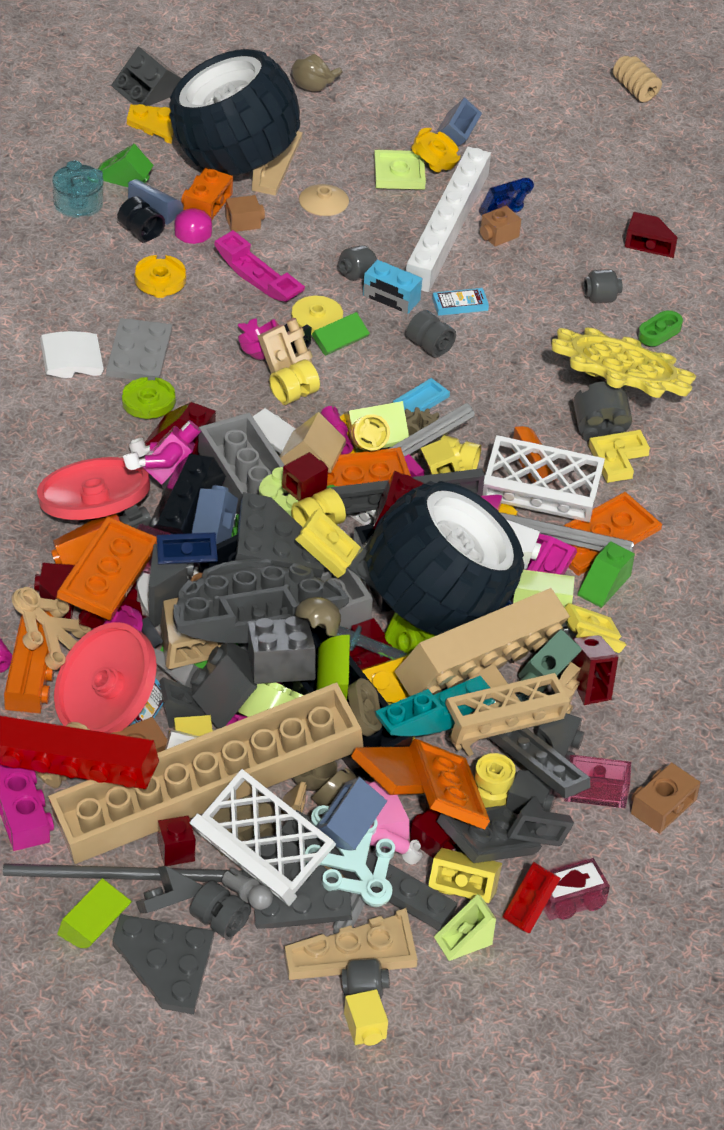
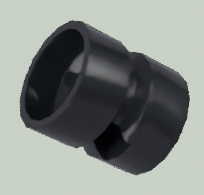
[117,196,165,243]

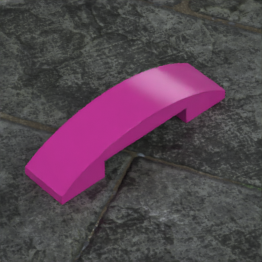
[214,230,305,302]

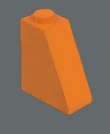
[51,513,120,565]

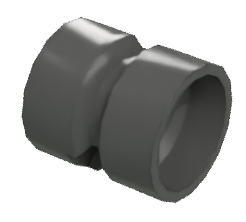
[406,310,456,358]
[190,881,251,940]

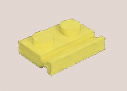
[295,508,361,578]
[565,603,626,653]

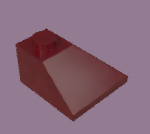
[145,402,216,455]

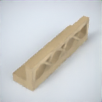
[252,131,303,196]
[445,673,570,745]

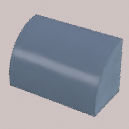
[435,97,482,146]
[128,179,183,225]
[316,777,387,850]

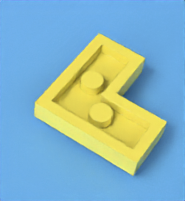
[588,430,650,483]

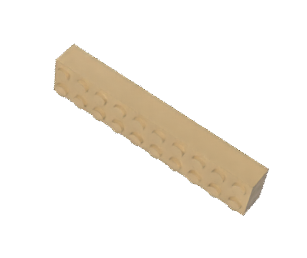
[48,682,363,864]

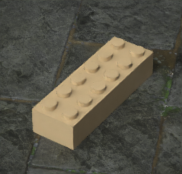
[394,588,570,696]

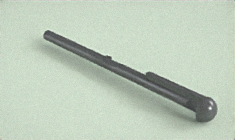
[3,863,253,882]

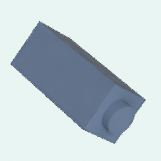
[192,485,238,544]

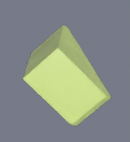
[434,894,496,961]

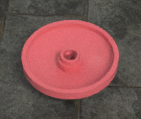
[37,457,150,520]
[54,622,157,733]

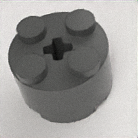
[573,381,632,441]

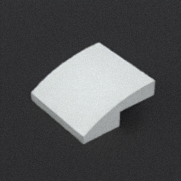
[40,331,104,378]

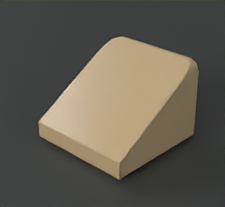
[281,782,307,821]

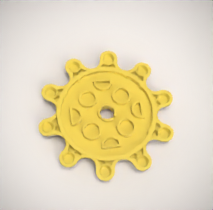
[552,327,696,398]

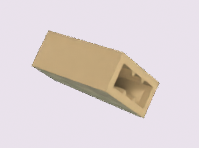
[160,597,223,669]

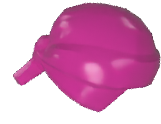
[238,318,279,360]

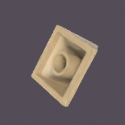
[279,412,346,473]

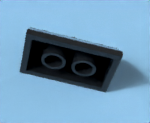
[145,454,226,537]

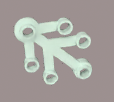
[305,805,395,907]

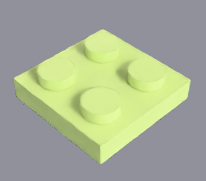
[374,150,426,190]

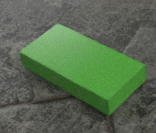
[312,312,370,356]

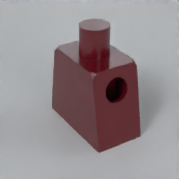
[572,635,618,705]

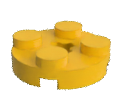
[411,128,460,172]
[134,255,186,298]

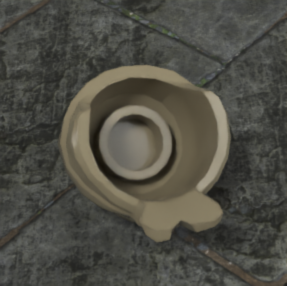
[291,54,343,92]

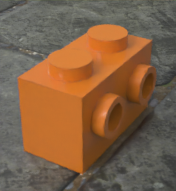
[181,168,233,220]

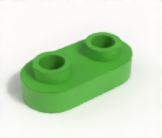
[638,310,683,346]

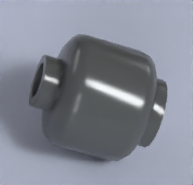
[338,245,377,281]
[583,269,623,303]
[342,958,390,999]

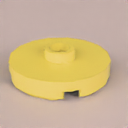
[291,295,343,335]

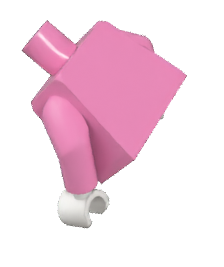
[365,781,423,865]

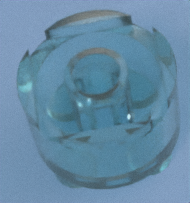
[53,161,104,218]

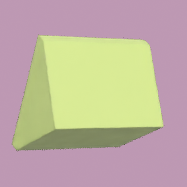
[344,401,409,453]
[513,570,575,608]

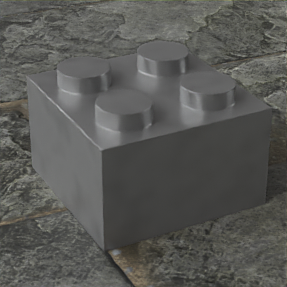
[248,616,315,684]

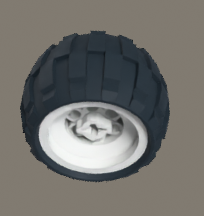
[169,49,300,176]
[366,481,525,635]

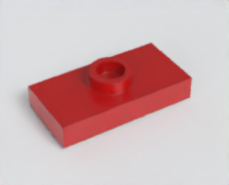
[503,862,561,934]

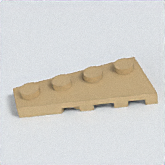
[284,908,418,980]

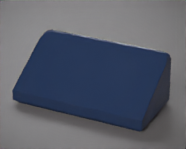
[156,532,217,565]

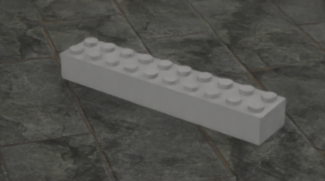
[198,412,373,631]

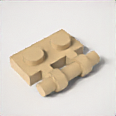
[258,318,313,373]

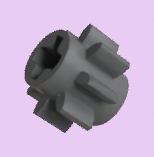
[119,504,151,532]

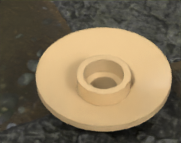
[299,184,349,216]

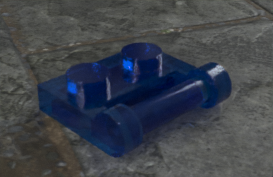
[479,178,534,216]

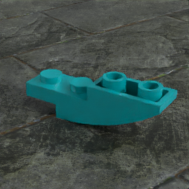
[375,676,496,736]

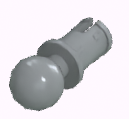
[222,868,273,910]

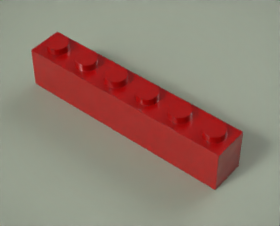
[0,716,159,789]

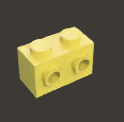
[421,438,465,475]
[428,848,502,903]

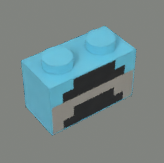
[363,260,423,314]

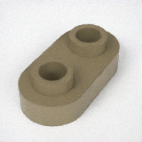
[348,678,382,736]

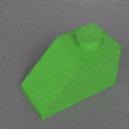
[92,144,154,187]
[577,541,635,608]

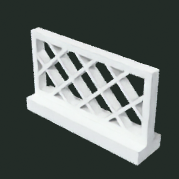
[482,435,605,522]
[189,769,336,906]

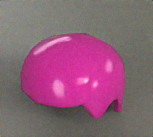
[174,208,212,244]

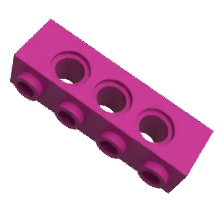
[0,765,54,851]

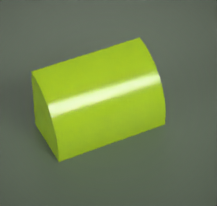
[316,635,350,700]
[57,878,132,948]

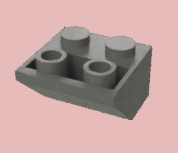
[111,46,182,106]

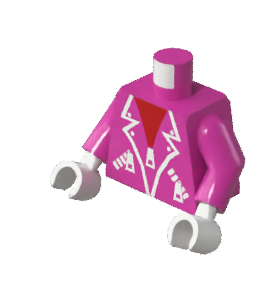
[123,420,201,485]

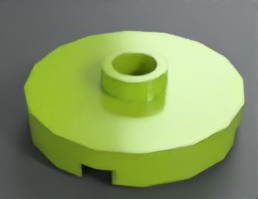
[122,377,176,419]

